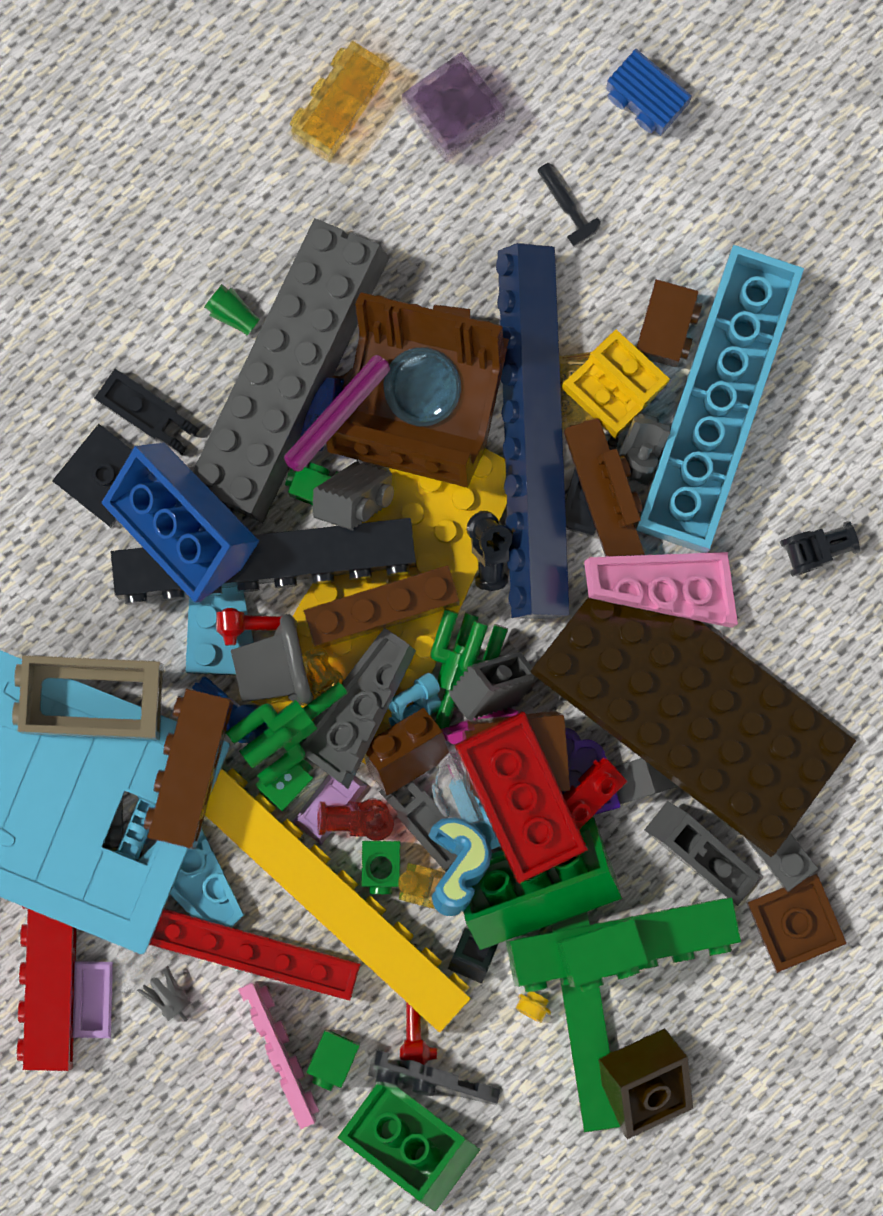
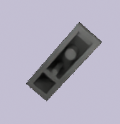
[644,801,761,906]

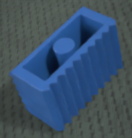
[606,49,692,136]

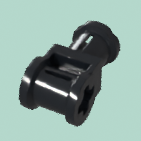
[466,511,512,591]
[780,521,860,577]

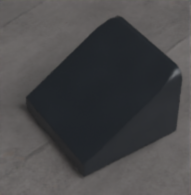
[447,928,499,984]

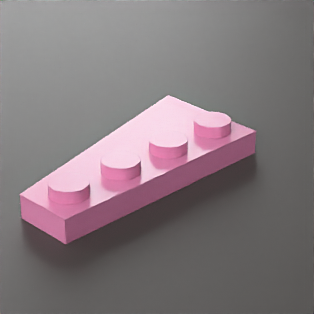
[584,552,738,628]
[238,981,320,1129]

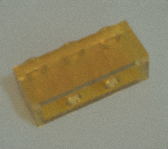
[290,40,390,163]

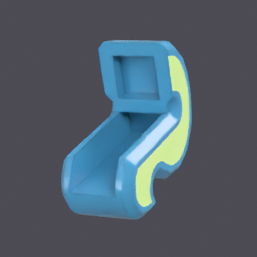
[428,817,492,916]

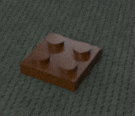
[746,874,847,973]

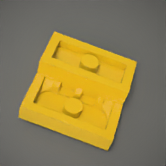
[562,329,670,438]

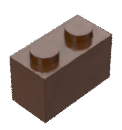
[636,279,703,368]
[364,707,451,796]

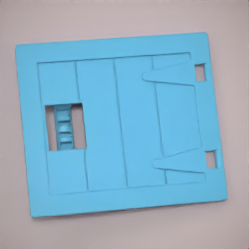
[0,650,230,954]

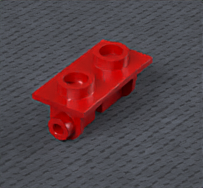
[563,757,627,830]

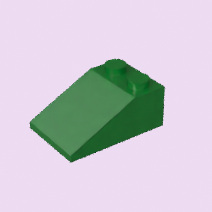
[337,1084,481,1212]

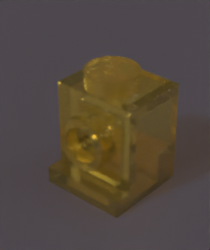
[398,863,446,909]

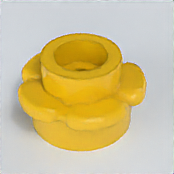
[515,992,551,1023]

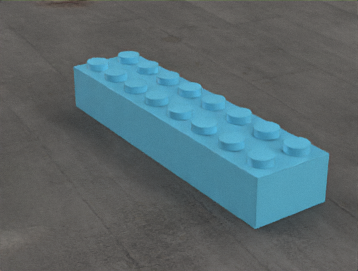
[636,245,804,553]

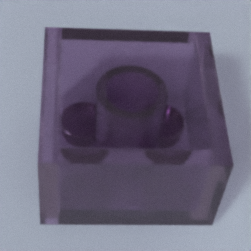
[402,51,505,163]

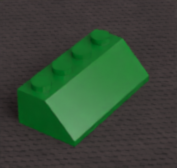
[463,817,622,950]

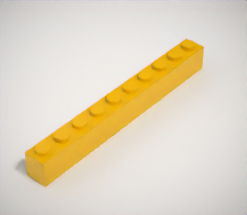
[205,767,471,1033]

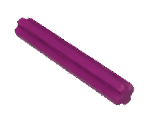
[284,355,390,472]

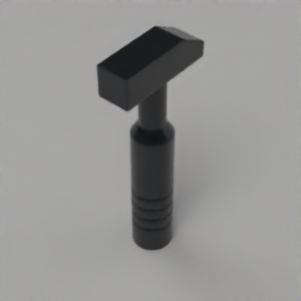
[537,163,601,247]

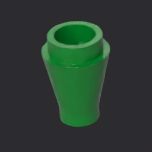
[204,284,260,336]

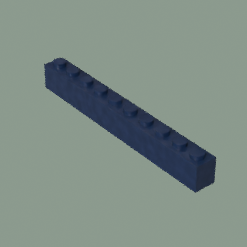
[496,243,570,619]

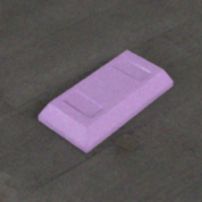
[292,775,367,845]
[73,961,113,1038]

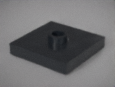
[52,423,132,528]

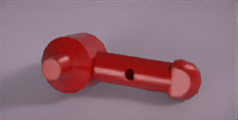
[216,608,282,646]
[400,1002,437,1065]

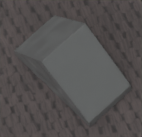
[615,758,678,805]

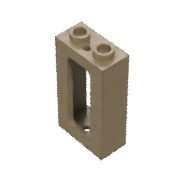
[12,655,164,740]

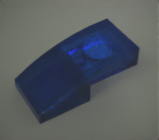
[301,378,344,451]

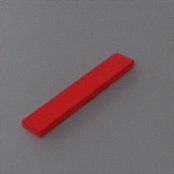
[149,908,361,1001]

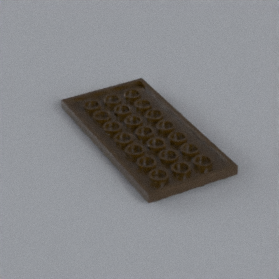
[530,597,856,857]

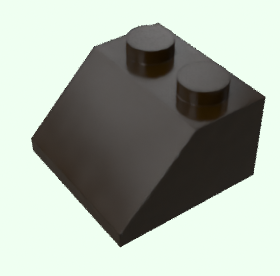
[599,1028,693,1140]

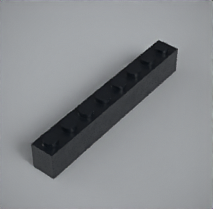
[110,518,416,605]

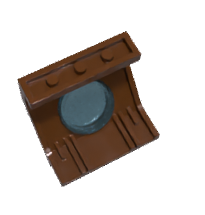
[326,292,509,488]

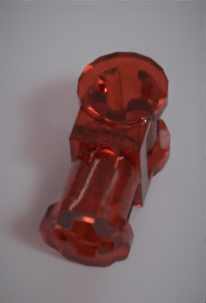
[317,798,394,841]

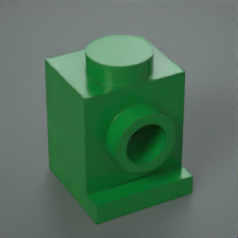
[285,463,339,506]

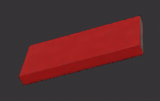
[454,711,588,883]

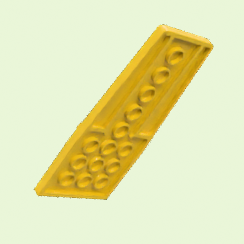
[251,418,507,764]

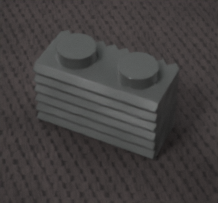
[313,460,394,531]
[449,652,538,721]

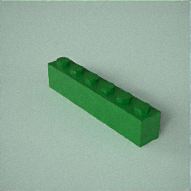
[506,897,741,993]

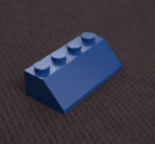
[102,442,259,603]

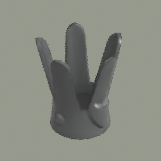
[137,965,191,1021]

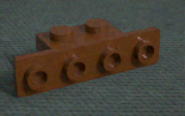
[564,418,645,557]

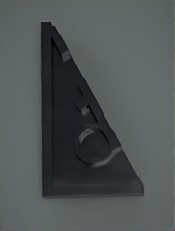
[368,1050,500,1105]

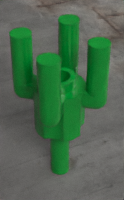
[430,609,508,729]
[225,681,347,787]

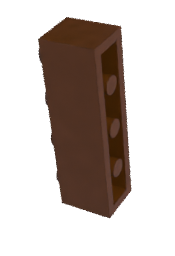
[303,565,460,650]
[144,689,234,850]

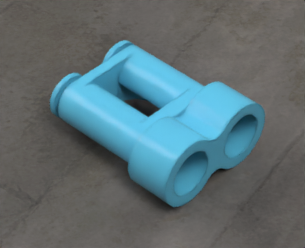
[388,673,441,726]

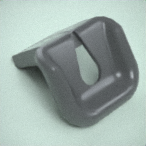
[231,614,314,706]

